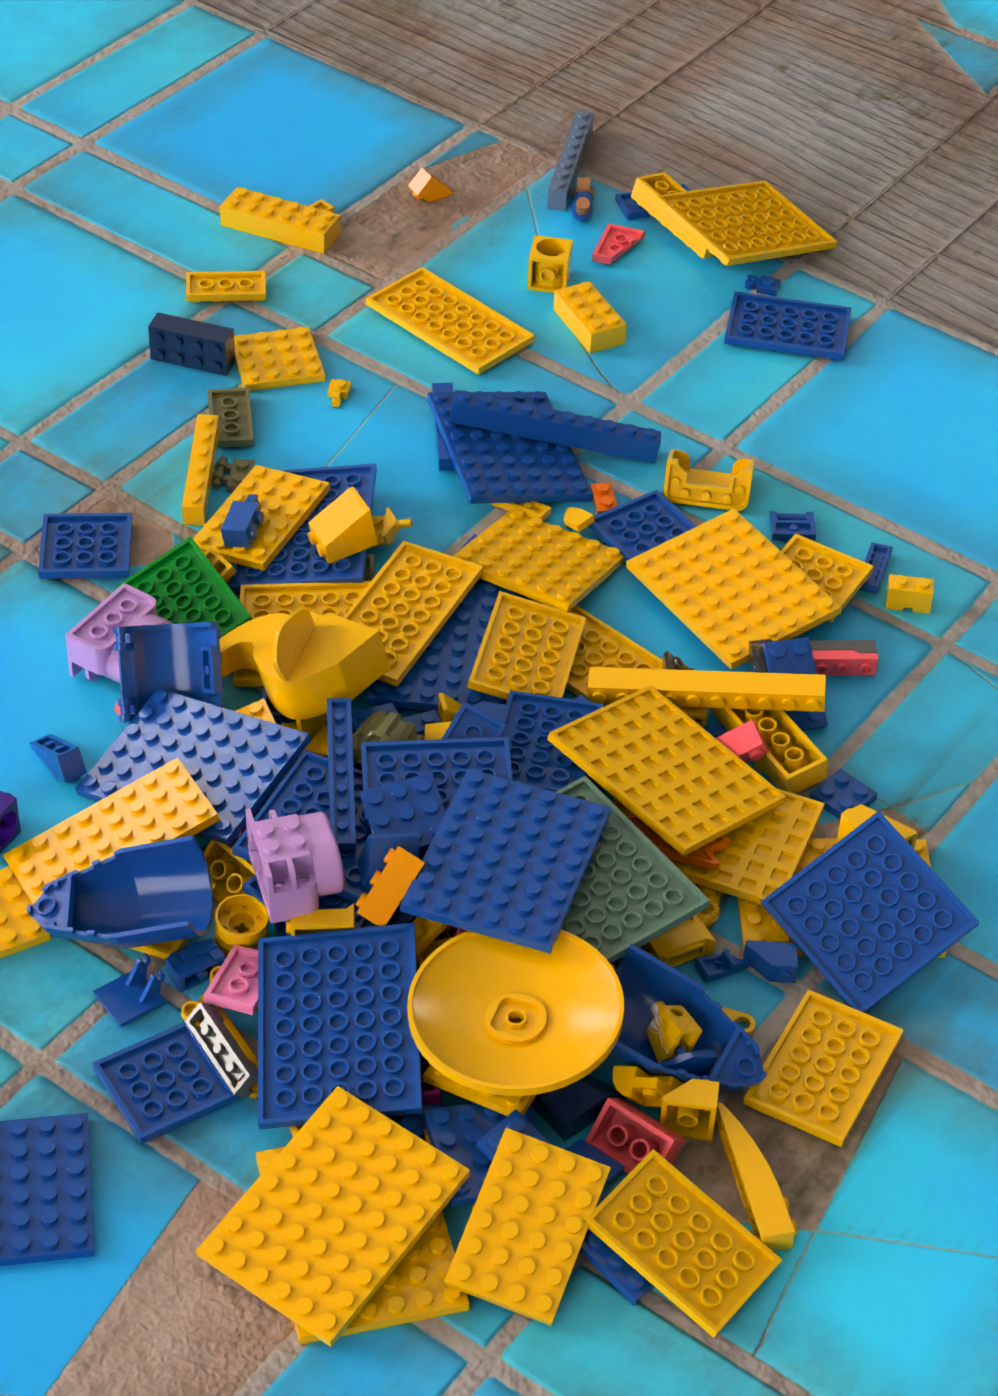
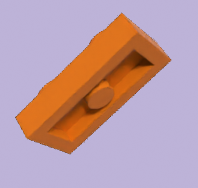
[590,482,618,515]

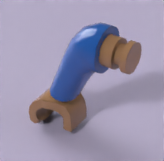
[571,177,594,222]

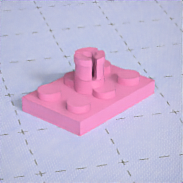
[204,944,258,1015]

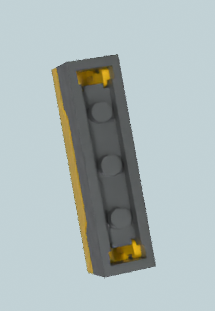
[185,1002,258,1099]

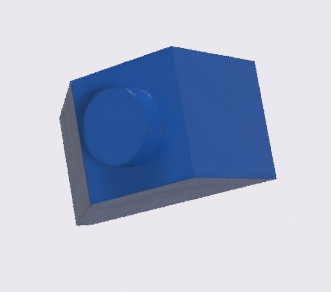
[743,940,798,983]

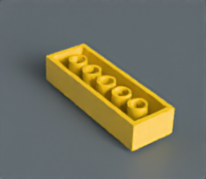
[631,172,715,259]
[220,187,341,254]
[709,708,828,794]

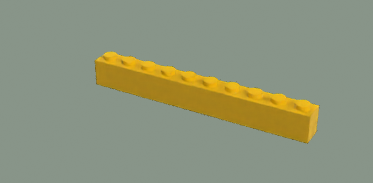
[587,667,826,712]

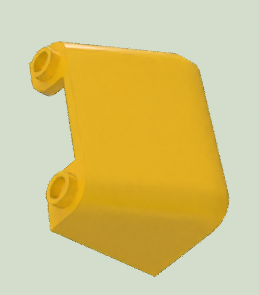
[663,449,755,511]

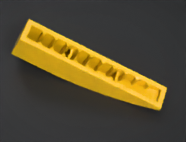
[715,1102,798,1251]

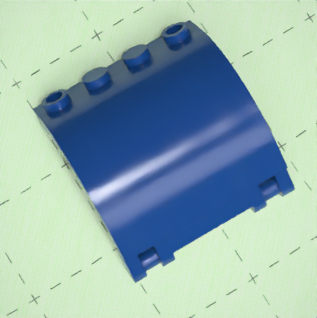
[113,622,225,722]

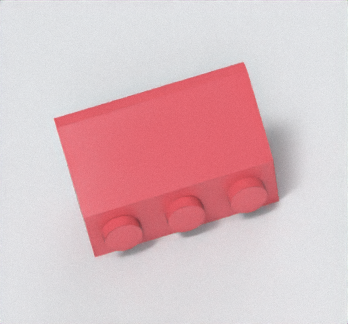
[585,1097,686,1174]

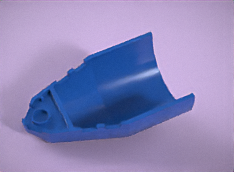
[27,835,214,949]
[610,943,766,1093]

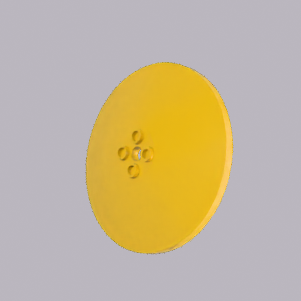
[407,929,624,1096]

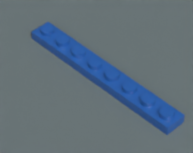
[327,698,356,850]

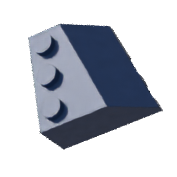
[531,1074,627,1142]

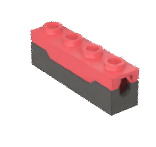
[810,640,879,676]

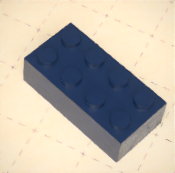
[148,312,235,376]

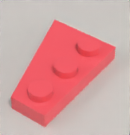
[592,223,645,265]

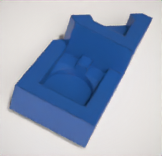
[693,948,751,983]
[659,1046,717,1076]

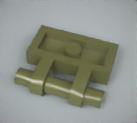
[212,456,255,493]

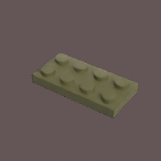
[208,388,254,448]

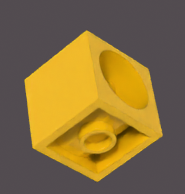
[527,235,573,293]

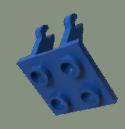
[93,954,166,1027]

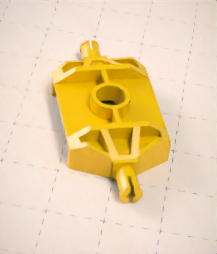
[372,508,413,546]

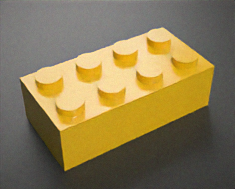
[553,281,627,353]

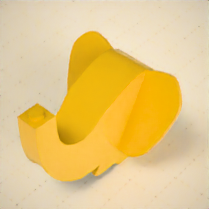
[219,609,390,740]

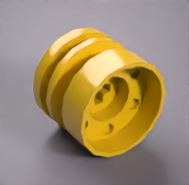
[214,894,269,958]

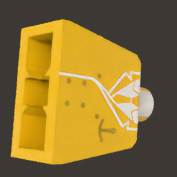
[647,1001,702,1063]

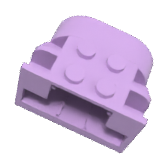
[65,583,173,683]
[245,809,344,924]

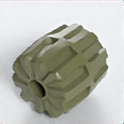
[352,711,425,771]

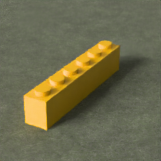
[182,414,220,526]

